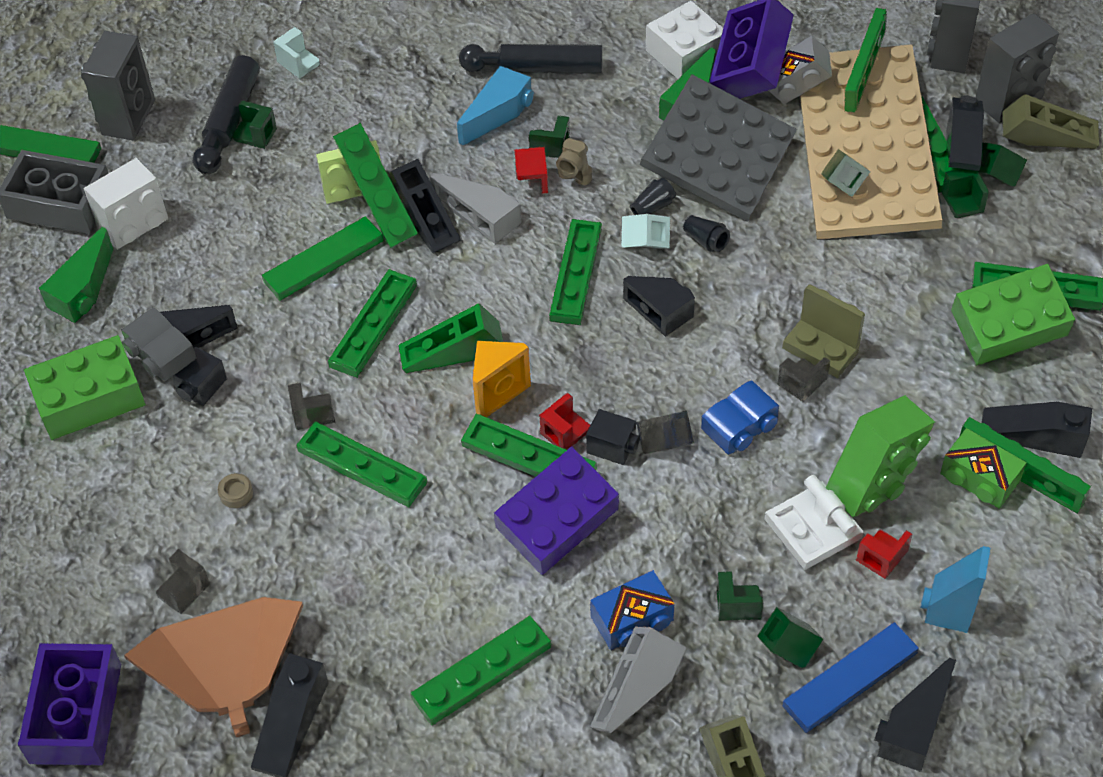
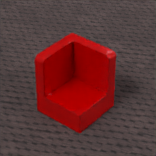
[514,147,548,194]
[539,393,590,450]
[856,530,913,579]

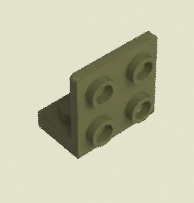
[782,284,865,378]

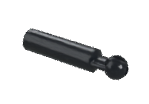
[459,44,602,73]
[192,55,260,175]

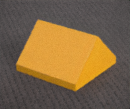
[472,341,531,417]

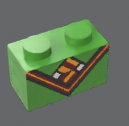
[940,428,1027,509]

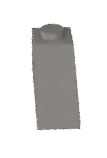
[430,173,521,244]
[590,627,686,733]

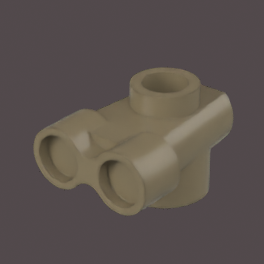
[556,138,592,185]

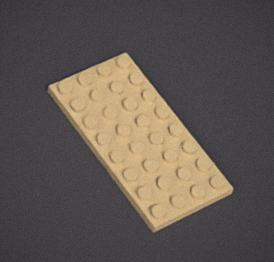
[800,44,942,240]

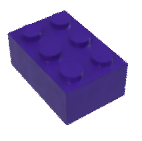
[709,0,794,99]
[494,446,619,575]
[18,643,122,766]

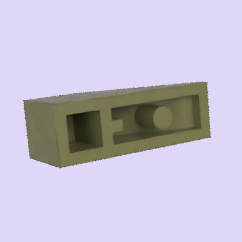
[1003,94,1099,149]
[699,715,766,777]

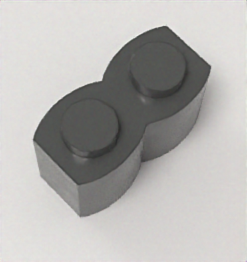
[121,307,197,381]

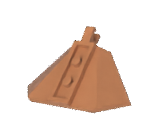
[124,597,303,737]

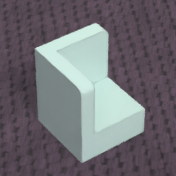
[273,27,320,79]
[621,214,670,249]

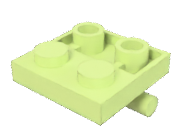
[316,140,381,204]

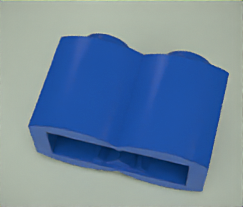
[701,380,779,455]

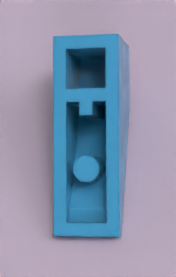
[457,66,534,145]
[920,546,991,633]

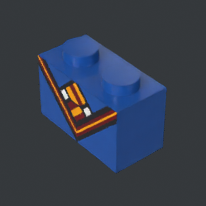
[590,570,675,651]

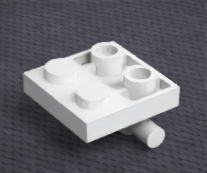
[765,475,864,570]

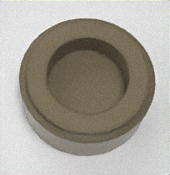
[217,473,253,508]

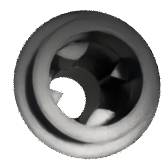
[630,177,676,215]
[683,215,730,252]

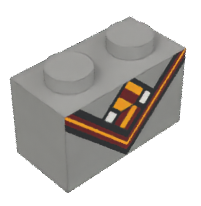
[768,35,832,105]

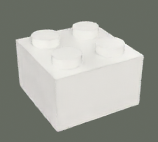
[646,1,723,79]
[84,158,168,250]

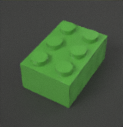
[951,264,1075,365]
[23,335,146,440]
[825,395,935,518]

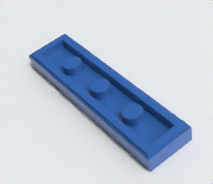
[782,622,919,733]

